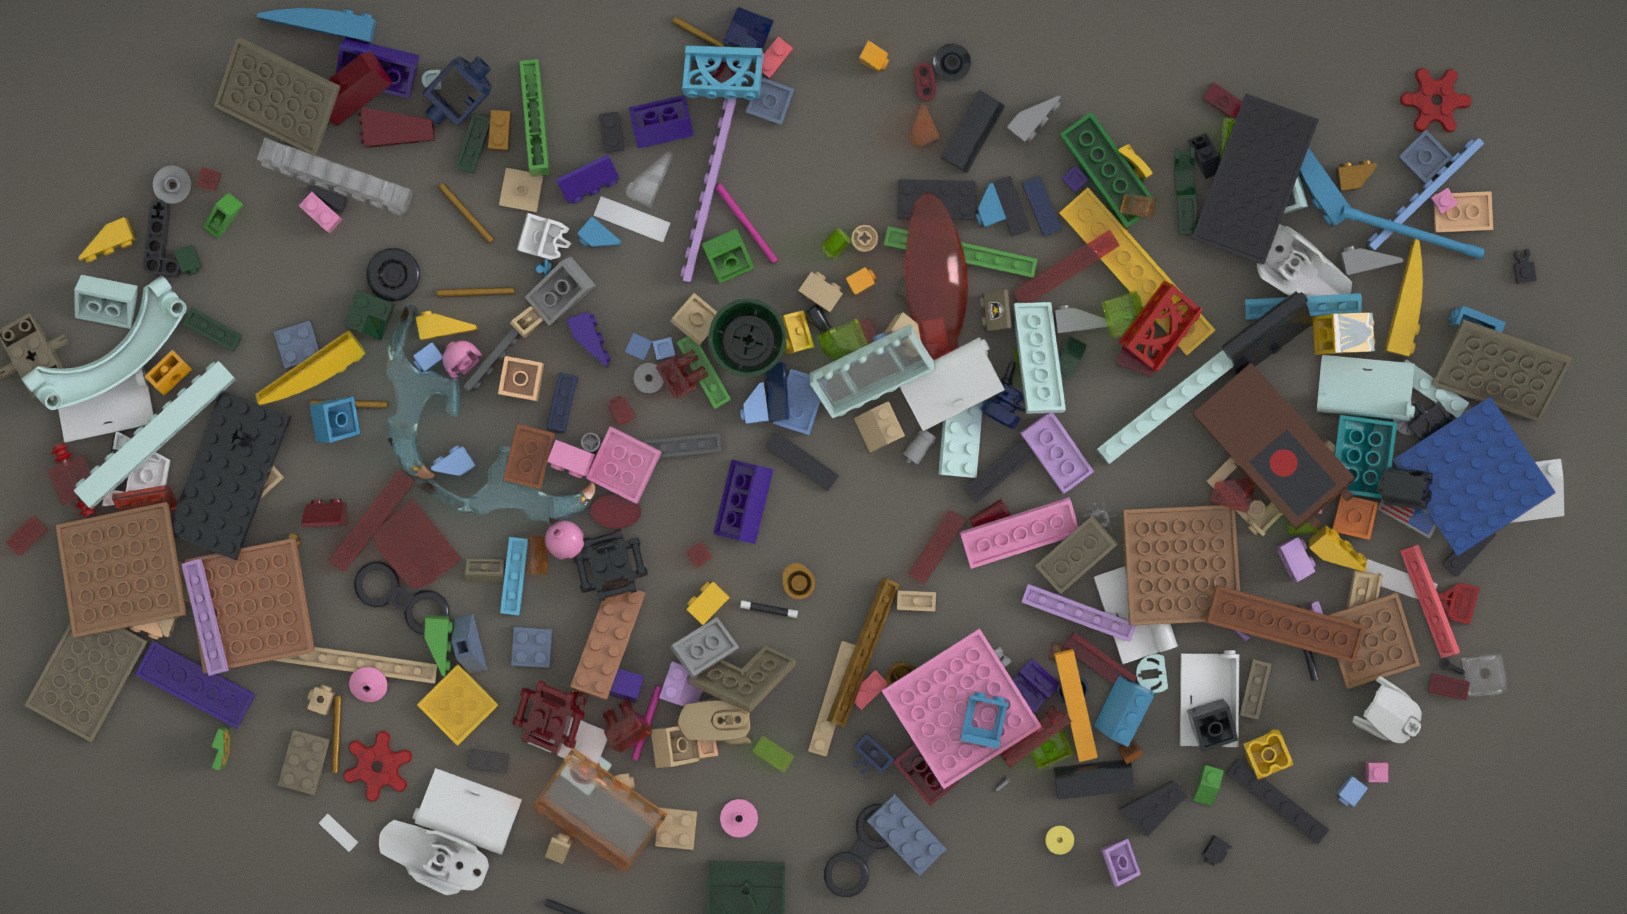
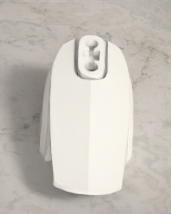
[1256,224,1352,296]
[1353,676,1422,743]
[379,820,489,895]

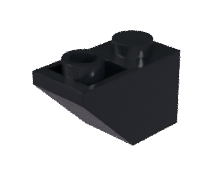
[1188,133,1220,179]

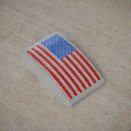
[1377,499,1437,539]

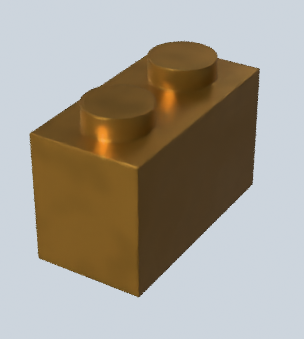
[488,110,512,152]

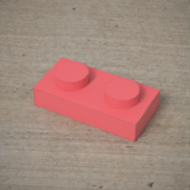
[754,36,793,79]
[854,669,888,710]

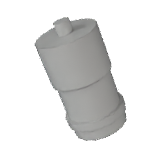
[903,430,936,465]

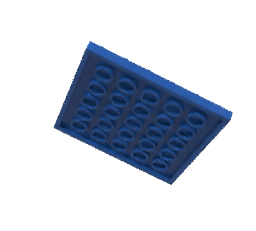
[1392,397,1556,557]

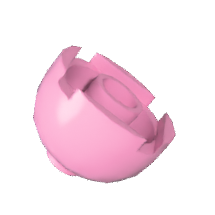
[442,341,482,378]
[545,520,584,560]

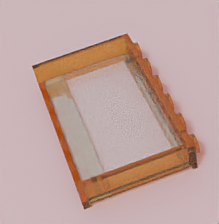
[532,748,668,873]

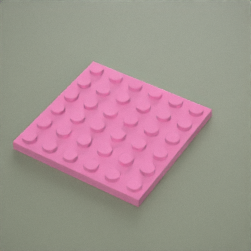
[881,629,1042,789]

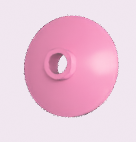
[349,667,388,702]

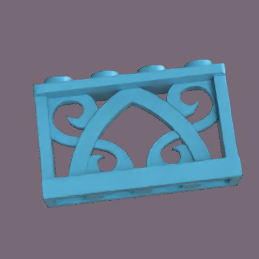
[682,46,764,100]

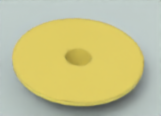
[1045,826,1074,855]

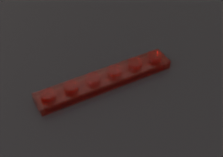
[1013,230,1120,303]
[329,470,416,572]

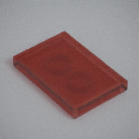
[112,485,178,512]

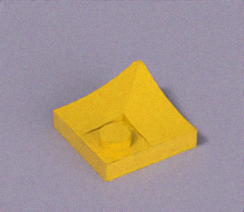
[1118,144,1153,181]

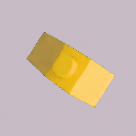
[416,311,478,340]

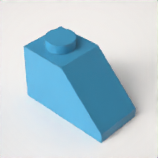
[975,183,1006,228]
[577,217,622,248]

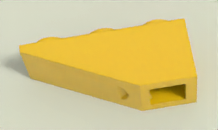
[78,217,136,263]
[1309,525,1367,572]

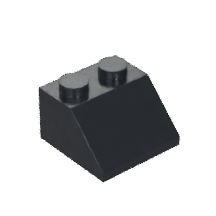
[1187,699,1238,752]

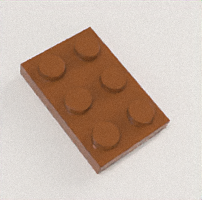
[503,424,555,490]

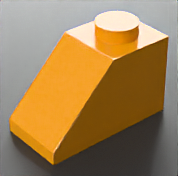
[859,40,890,73]

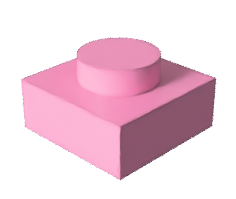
[1431,188,1458,215]

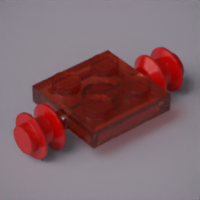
[47,443,97,518]

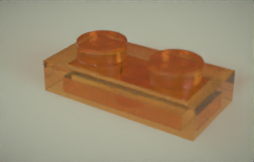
[526,536,547,575]

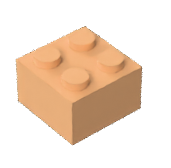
[498,356,544,402]

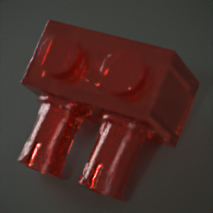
[656,349,709,400]
[603,700,652,753]

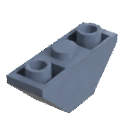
[451,614,488,674]

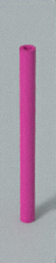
[715,184,778,264]

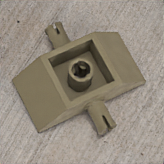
[0,313,70,399]

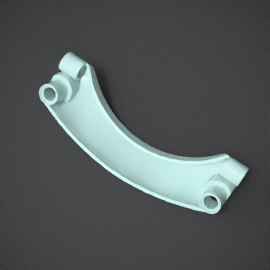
[21,275,186,410]

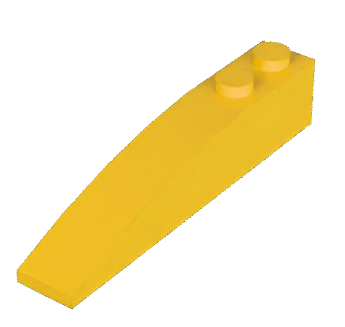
[1384,239,1423,357]
[255,329,365,405]

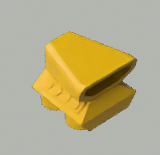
[1243,729,1293,779]

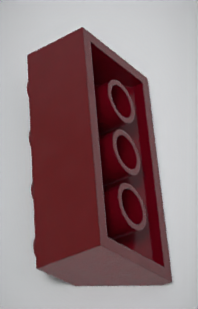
[328,51,393,126]

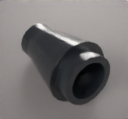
[805,304,831,334]

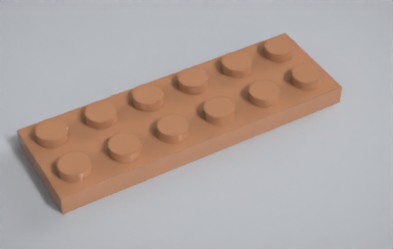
[570,585,646,701]

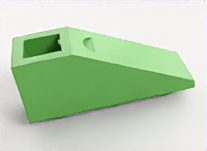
[424,615,452,676]

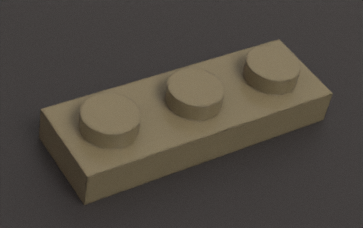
[1239,659,1272,720]

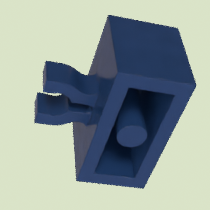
[853,732,895,775]

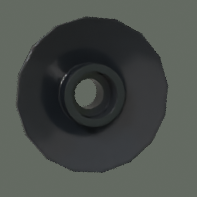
[933,43,971,82]

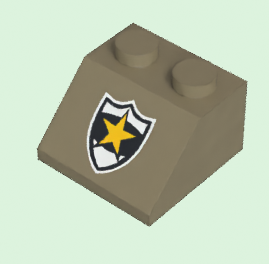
[980,289,1011,332]

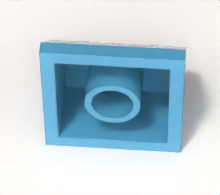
[309,396,360,443]

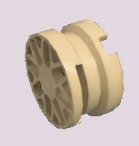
[851,225,878,253]

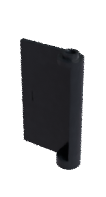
[1221,291,1313,375]

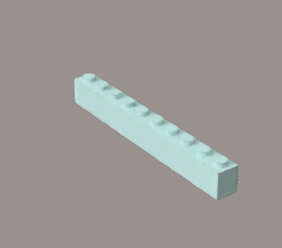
[1096,349,1233,464]
[74,361,236,509]

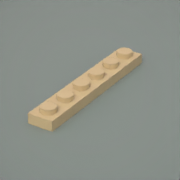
[808,641,856,756]

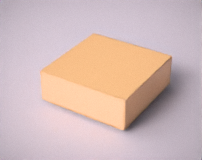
[697,740,718,758]

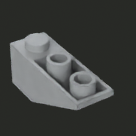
[1006,96,1061,144]

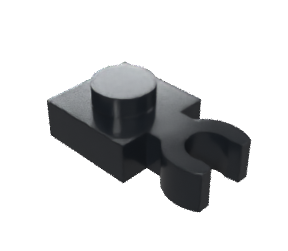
[1513,249,1537,284]

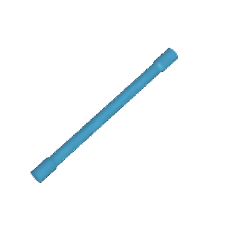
[1340,205,1485,259]

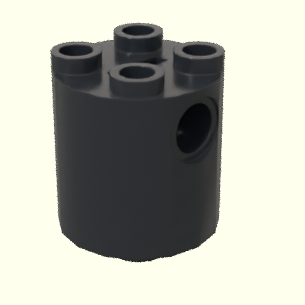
[1378,467,1433,510]

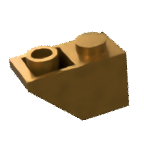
[1336,160,1377,192]

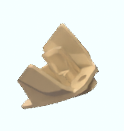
[678,697,751,745]

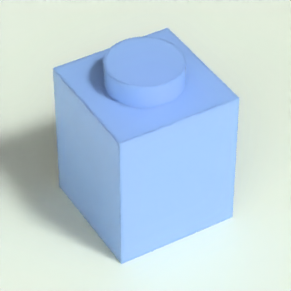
[413,343,443,372]
[1336,775,1368,806]

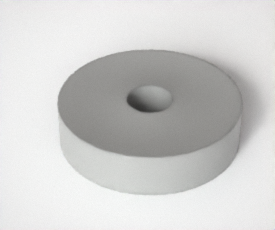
[633,363,664,394]

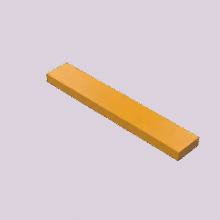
[1054,649,1098,762]

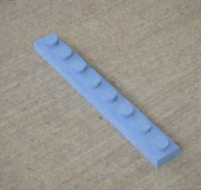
[1366,138,1484,251]

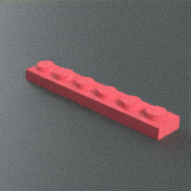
[1400,544,1460,658]

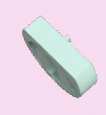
[1135,654,1168,693]

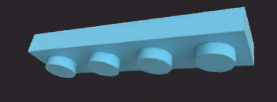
[500,537,529,615]

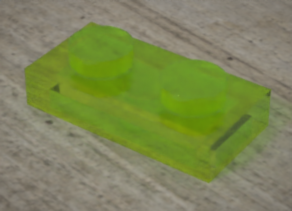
[752,735,795,772]

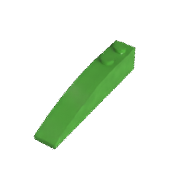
[519,59,550,177]

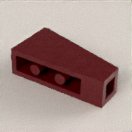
[358,108,435,148]

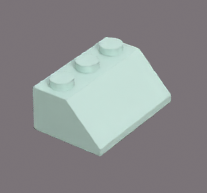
[74,275,138,329]

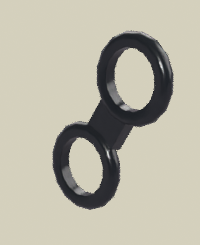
[354,562,450,635]
[824,804,890,897]

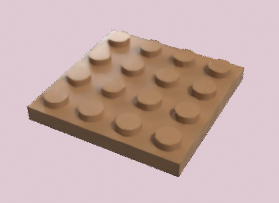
[1327,592,1420,689]

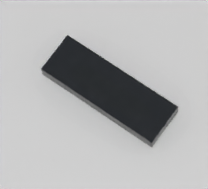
[992,176,1030,237]

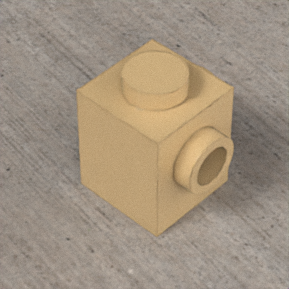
[307,684,336,715]

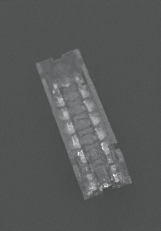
[257,138,414,216]

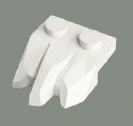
[516,213,571,260]

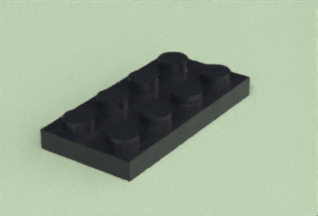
[898,179,975,220]

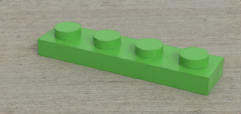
[677,336,731,409]

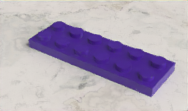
[135,641,256,729]

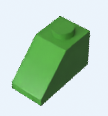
[203,193,243,239]
[1193,764,1224,806]

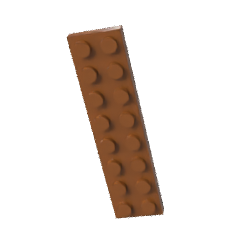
[1206,585,1366,663]

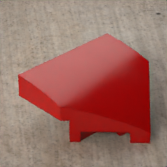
[1438,583,1480,625]

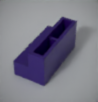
[609,669,644,703]

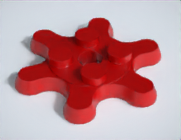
[1400,68,1472,133]
[343,731,412,802]

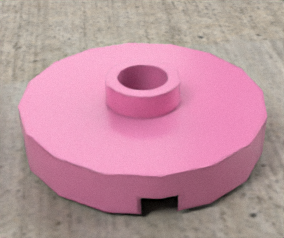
[720,799,758,838]

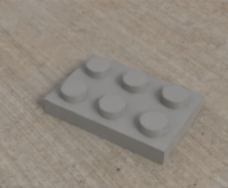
[670,617,739,678]

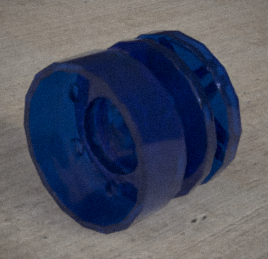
[980,384,1026,430]

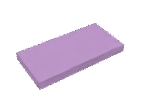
[1019,413,1094,494]

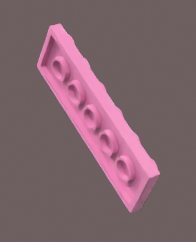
[960,497,1078,569]

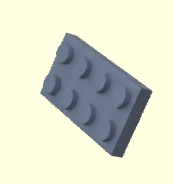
[866,794,947,876]

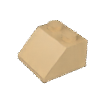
[854,401,905,453]
[651,725,699,768]

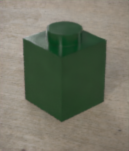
[174,245,203,276]

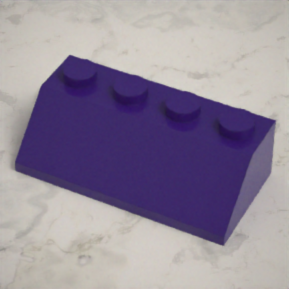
[336,37,420,99]
[714,459,773,544]

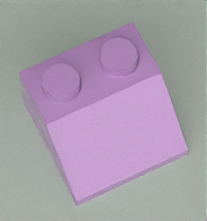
[1276,537,1316,582]
[659,661,703,706]

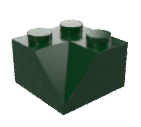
[343,290,395,340]

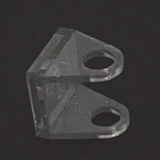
[1462,651,1508,696]

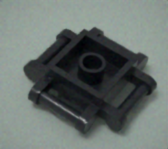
[573,528,648,602]

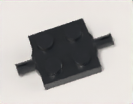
[1408,400,1453,442]

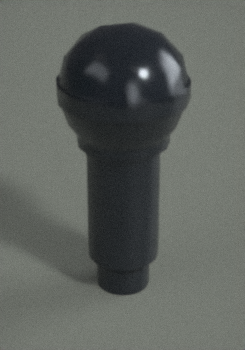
[1000,361,1016,390]

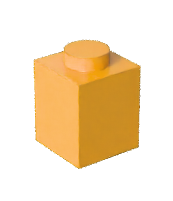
[845,267,876,296]

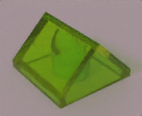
[1025,726,1074,770]

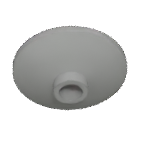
[153,165,191,204]

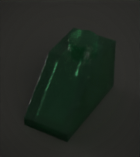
[1059,337,1087,379]

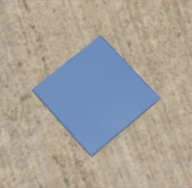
[625,333,652,360]

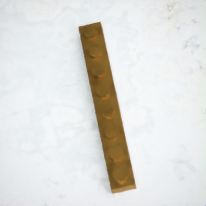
[827,577,900,728]

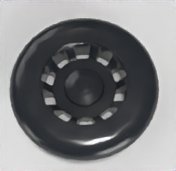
[366,248,420,301]

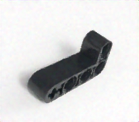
[143,199,181,277]

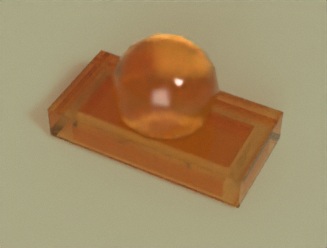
[1120,194,1158,218]

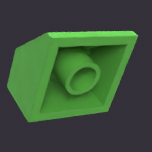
[702,228,754,284]

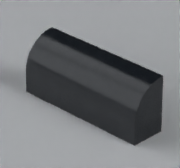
[941,90,1005,173]
[1054,759,1135,799]

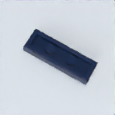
[1022,176,1062,237]
[767,362,789,422]
[546,372,578,433]

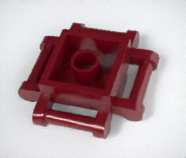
[512,680,585,756]

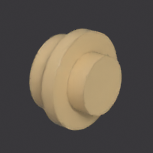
[1247,500,1266,519]

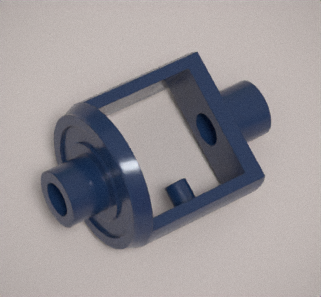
[423,56,492,126]

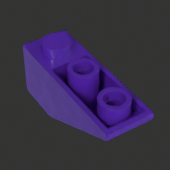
[567,312,611,367]

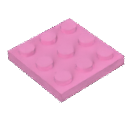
[586,426,662,504]

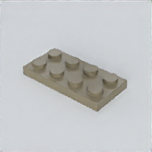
[1035,516,1118,594]

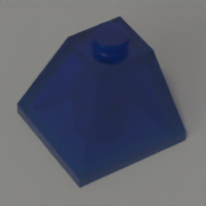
[724,7,774,51]

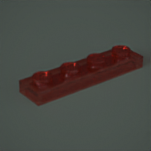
[908,510,966,584]

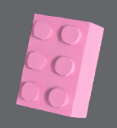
[547,440,595,478]

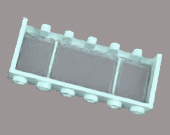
[810,324,934,419]

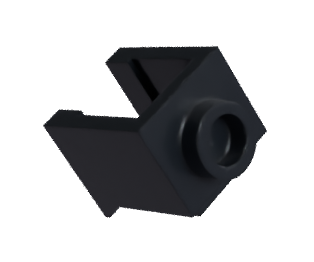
[1202,835,1232,867]

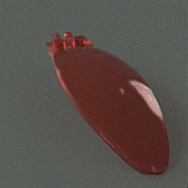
[905,193,968,360]

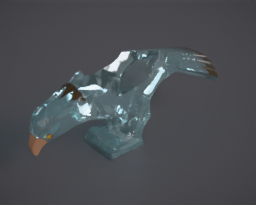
[386,303,460,479]
[417,446,595,524]

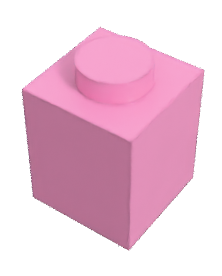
[1365,761,1388,782]

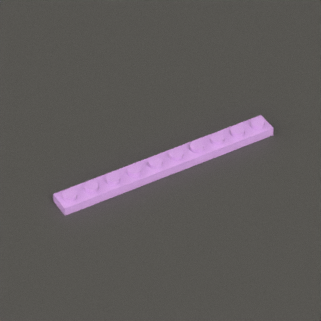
[680,98,737,283]

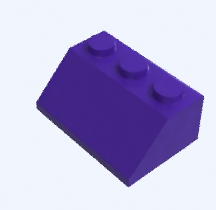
[629,95,694,148]
[556,154,620,205]

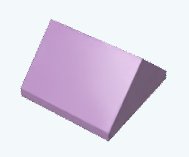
[1100,838,1141,887]

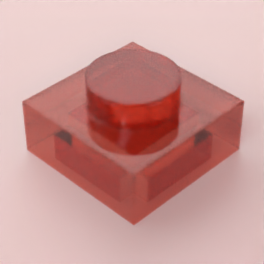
[197,167,222,191]
[686,542,713,568]

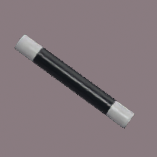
[740,600,798,618]

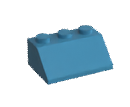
[1093,675,1154,747]

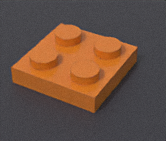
[1332,495,1378,540]

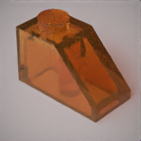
[909,103,940,149]

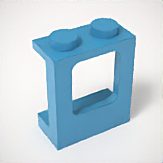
[1448,306,1506,333]
[960,691,1009,749]

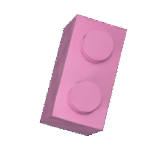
[299,192,343,233]

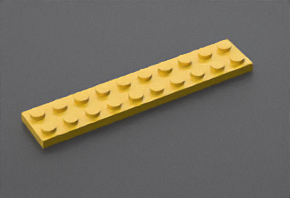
[1059,187,1215,356]

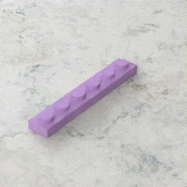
[181,559,229,676]
[1022,584,1136,642]

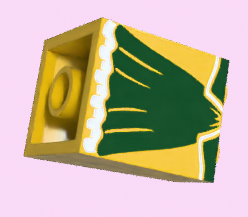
[1312,313,1375,355]

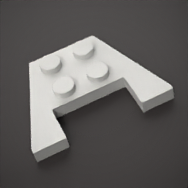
[102,432,171,506]

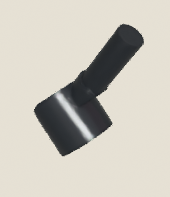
[1439,658,1465,675]

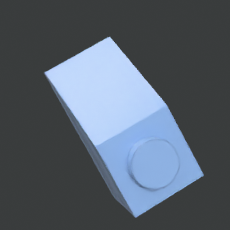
[740,382,769,424]

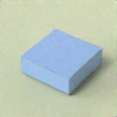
[652,337,676,360]

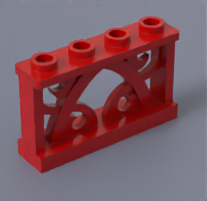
[1118,281,1203,372]

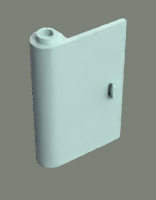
[1316,355,1415,421]

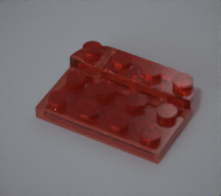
[374,499,462,588]
[999,705,1072,768]

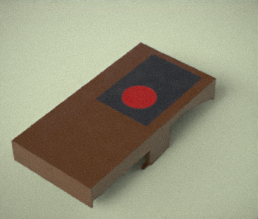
[1193,363,1355,531]

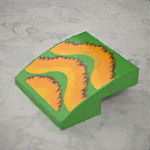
[212,727,230,770]

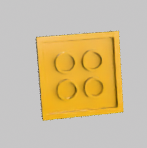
[417,664,499,746]

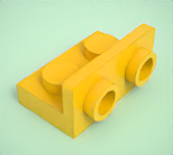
[781,310,814,355]

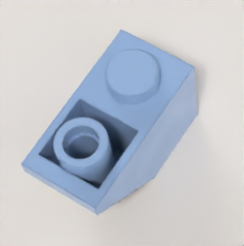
[431,446,477,476]

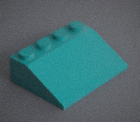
[1334,415,1397,499]

